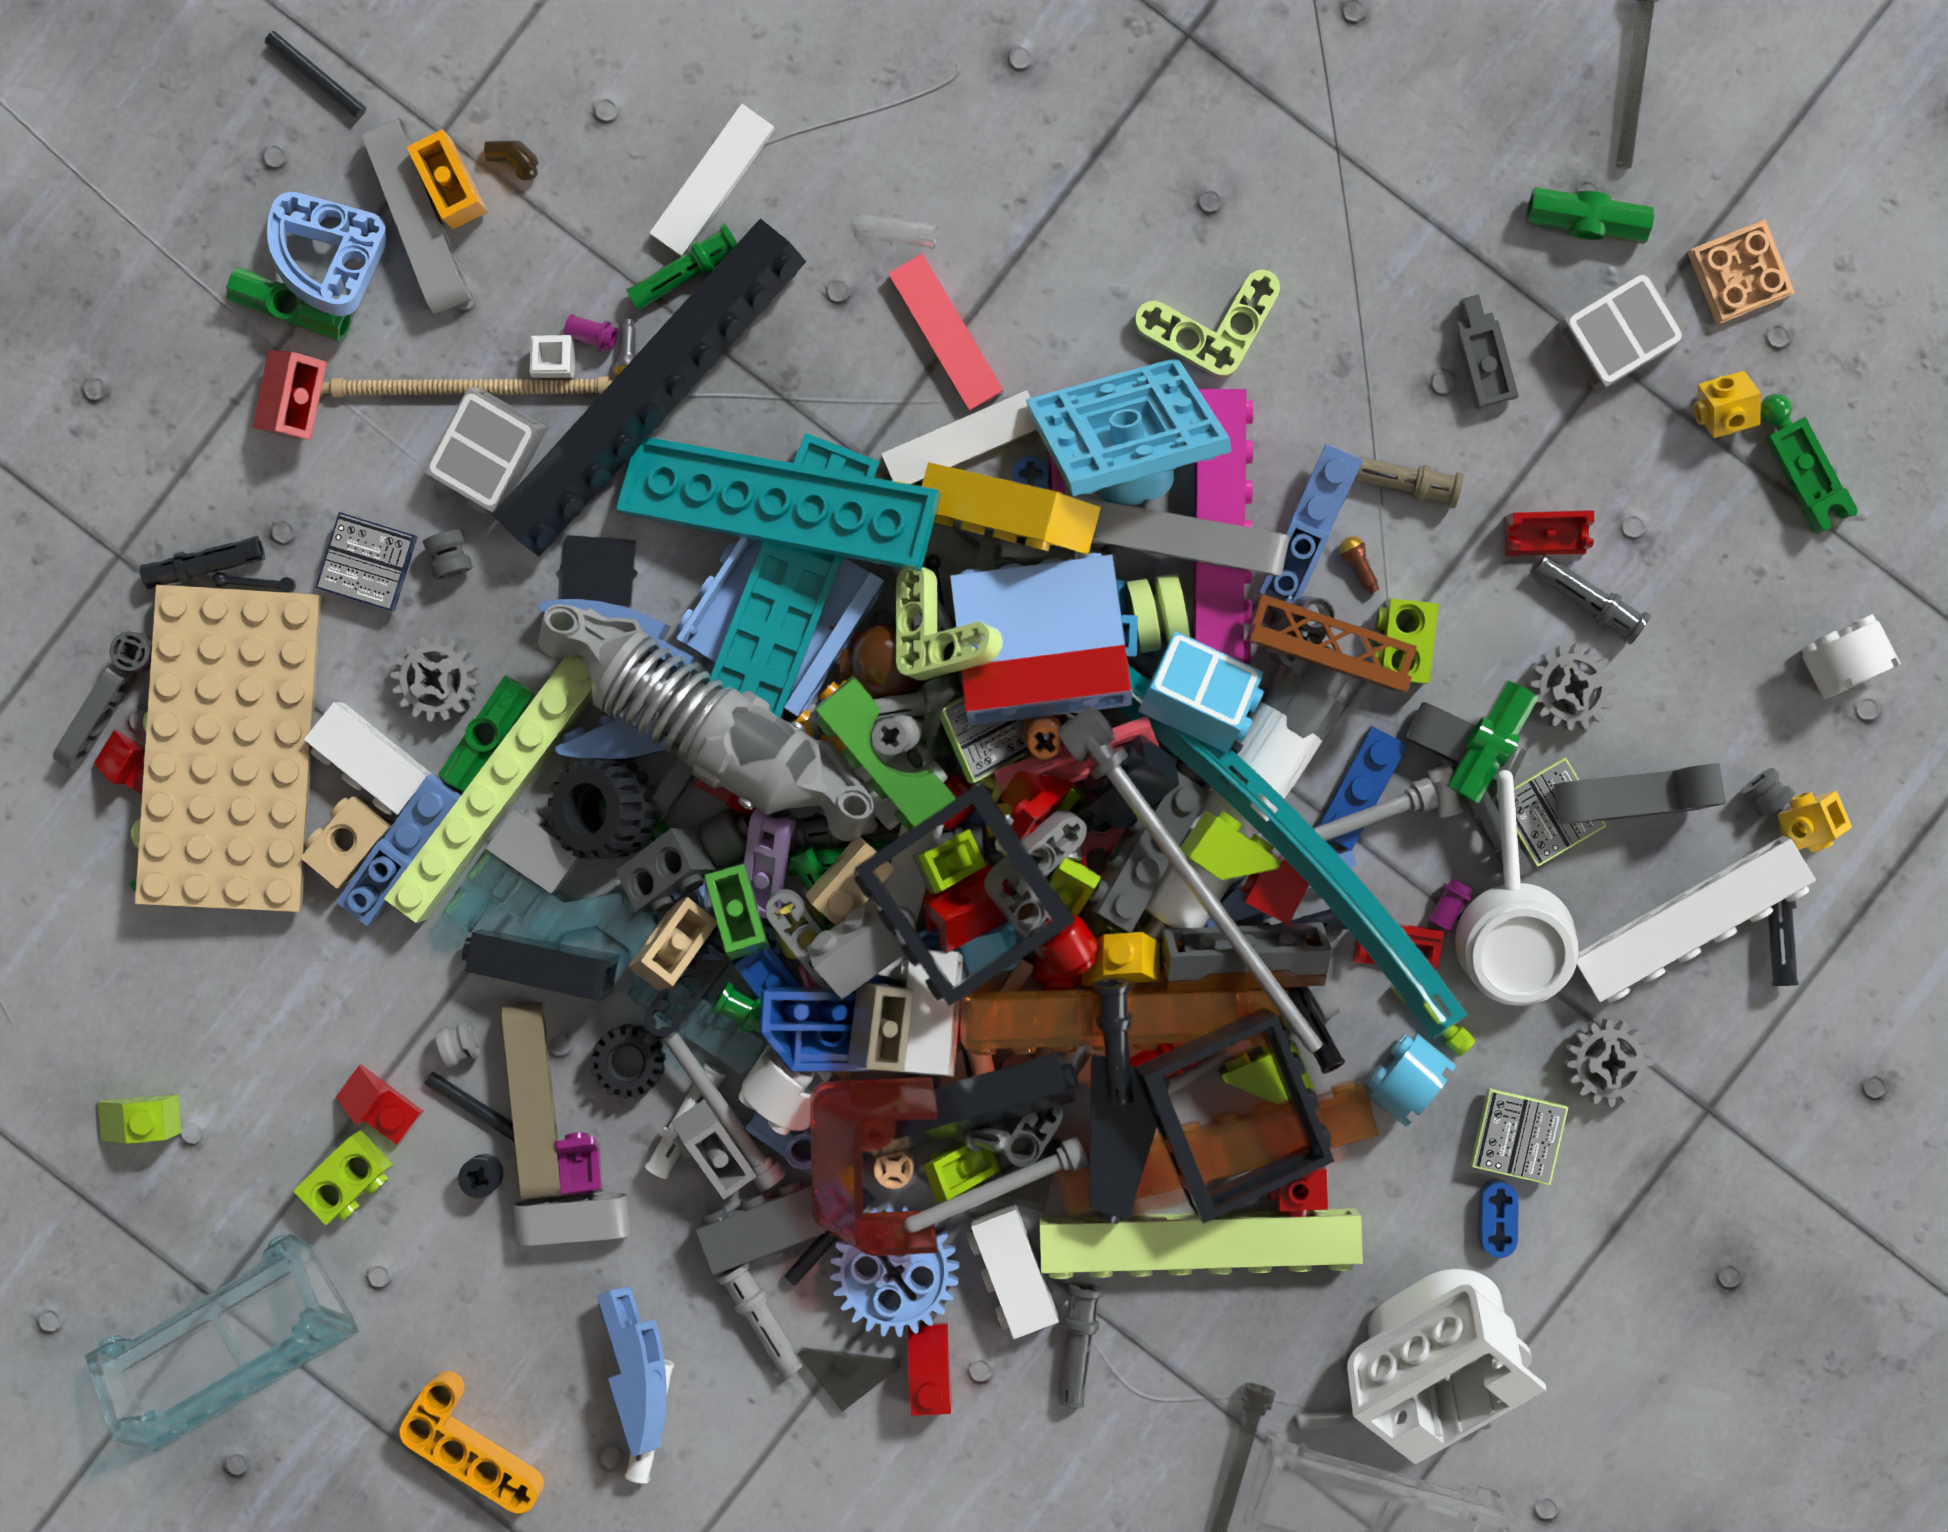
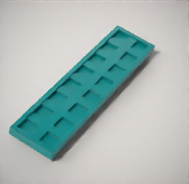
[710,432,880,718]

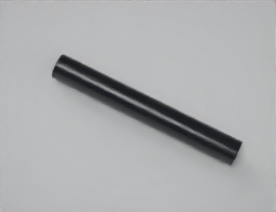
[265,31,366,119]
[424,1071,515,1142]
[784,1187,875,1286]

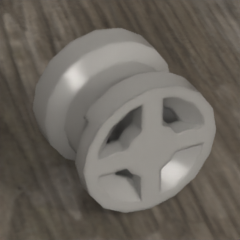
[436,1020,481,1067]

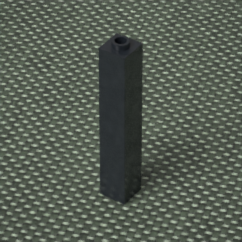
[830,1052,1078,1166]

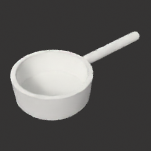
[1455,770,1579,1006]

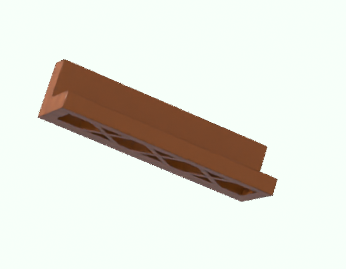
[1246,594,1417,693]

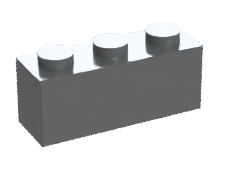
[696,1179,828,1275]

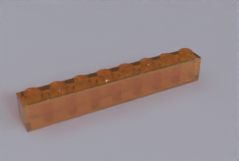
[961,987,1288,1055]
[1056,1080,1379,1217]

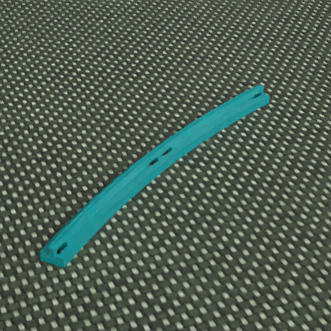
[1117,665,1468,1039]

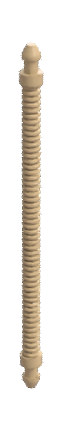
[320,376,613,398]

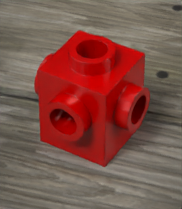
[1268,1167,1328,1217]

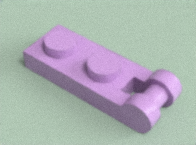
[744,809,796,919]

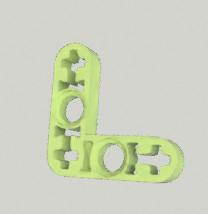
[1134,270,1280,378]
[896,567,1002,680]

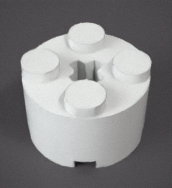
[1801,614,1901,700]
[739,1044,835,1135]

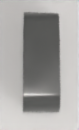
[1405,702,1527,783]

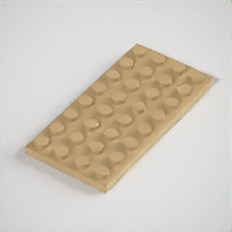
[135,585,322,912]

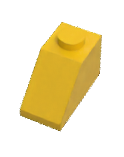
[1082,932,1160,986]

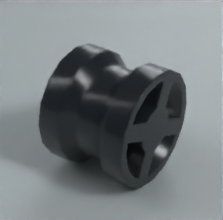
[458,1153,504,1198]

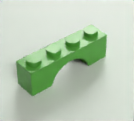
[815,676,956,831]

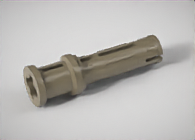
[1354,456,1464,509]

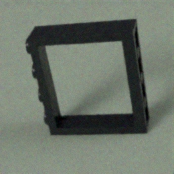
[854,781,1074,1006]
[1133,1007,1335,1224]

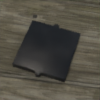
[560,535,638,606]

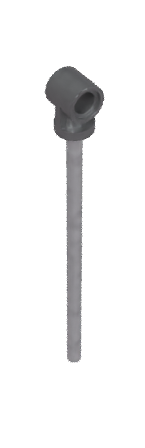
[1058,705,1323,1053]

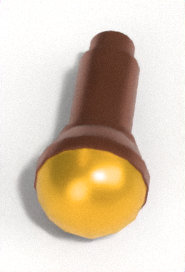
[1339,536,1380,595]

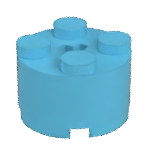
[1364,1034,1456,1127]

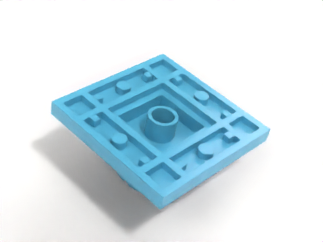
[1026,357,1231,505]

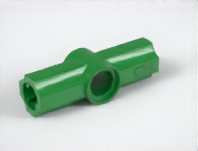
[1526,187,1655,244]
[226,267,352,342]
[438,675,535,792]
[1446,680,1539,803]

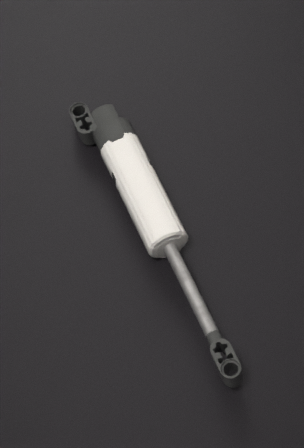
[1002,596,1350,1167]

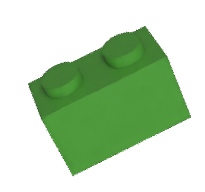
[704,864,770,960]

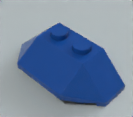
[759,986,869,1071]

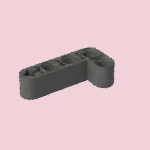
[1553,763,1726,825]

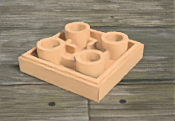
[1687,219,1795,325]

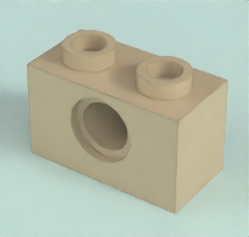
[300,796,394,889]
[627,897,718,991]

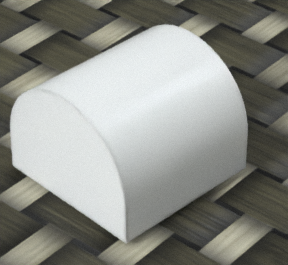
[530,335,575,378]

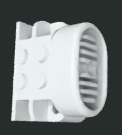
[1347,1269,1547,1465]

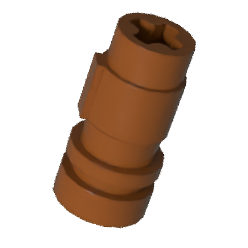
[1021,715,1062,760]

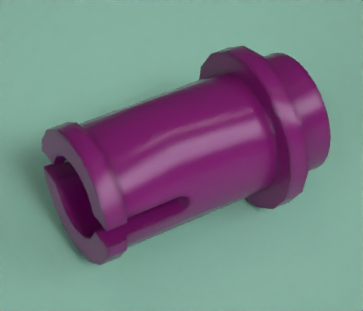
[564,314,618,353]
[1428,878,1473,931]

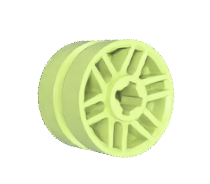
[1126,573,1190,654]

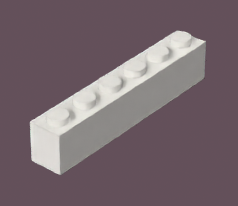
[1576,836,1817,1003]

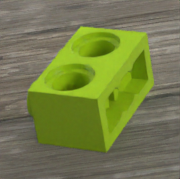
[1371,598,1439,685]
[293,1130,393,1225]

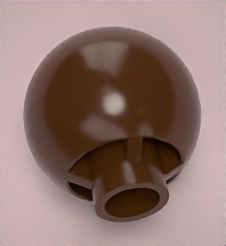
[839,624,924,699]

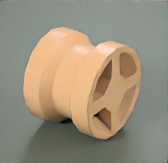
[874,1149,915,1189]

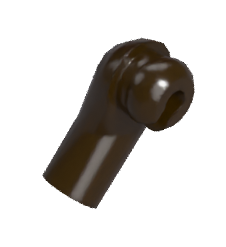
[484,140,539,180]

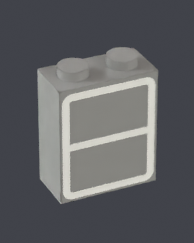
[1555,268,1689,393]
[424,388,548,514]

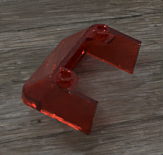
[810,1077,937,1256]

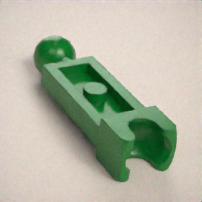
[1760,394,1858,534]

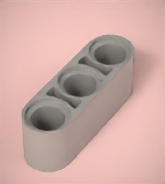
[513,1193,631,1246]

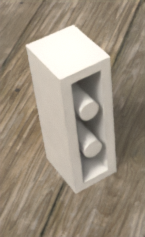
[304,702,432,815]
[901,950,964,1077]
[967,1203,1059,1339]

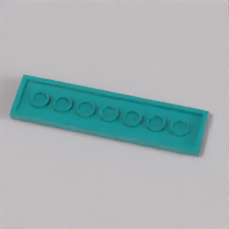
[616,437,941,572]

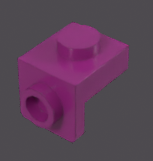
[555,1132,603,1197]

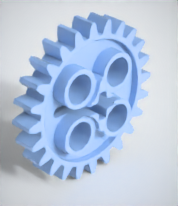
[830,1204,959,1337]

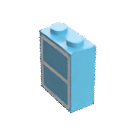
[1138,631,1264,753]

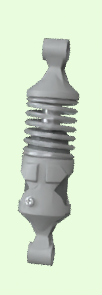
[538,604,874,841]

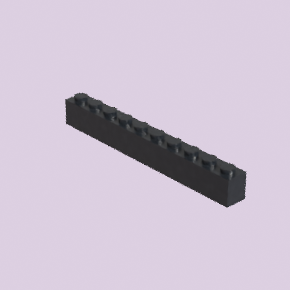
[492,218,806,557]

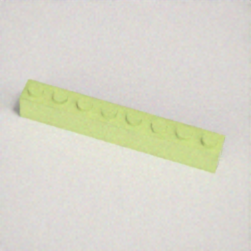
[384,655,592,923]
[1039,1208,1363,1279]

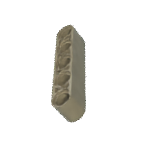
[502,1002,562,1200]

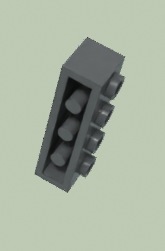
[1082,772,1210,933]

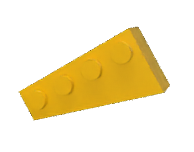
[922,462,1101,554]

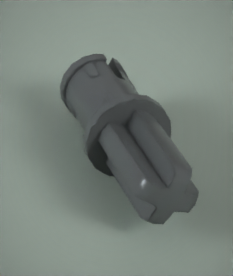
[947,1126,1011,1153]

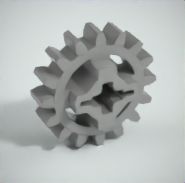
[390,635,481,722]
[1527,644,1618,731]
[1563,1018,1654,1107]

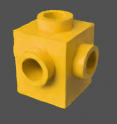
[1693,370,1761,438]
[1777,790,1852,853]

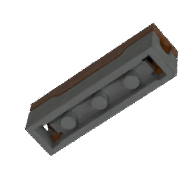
[1160,922,1332,993]

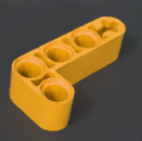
[399,1371,544,1514]

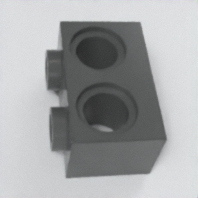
[616,828,715,914]

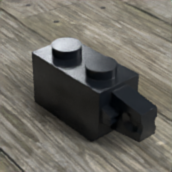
[1069,734,1180,833]

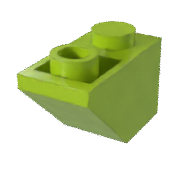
[1180,811,1281,880]
[1218,1040,1314,1104]

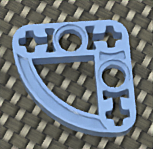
[267,192,388,316]

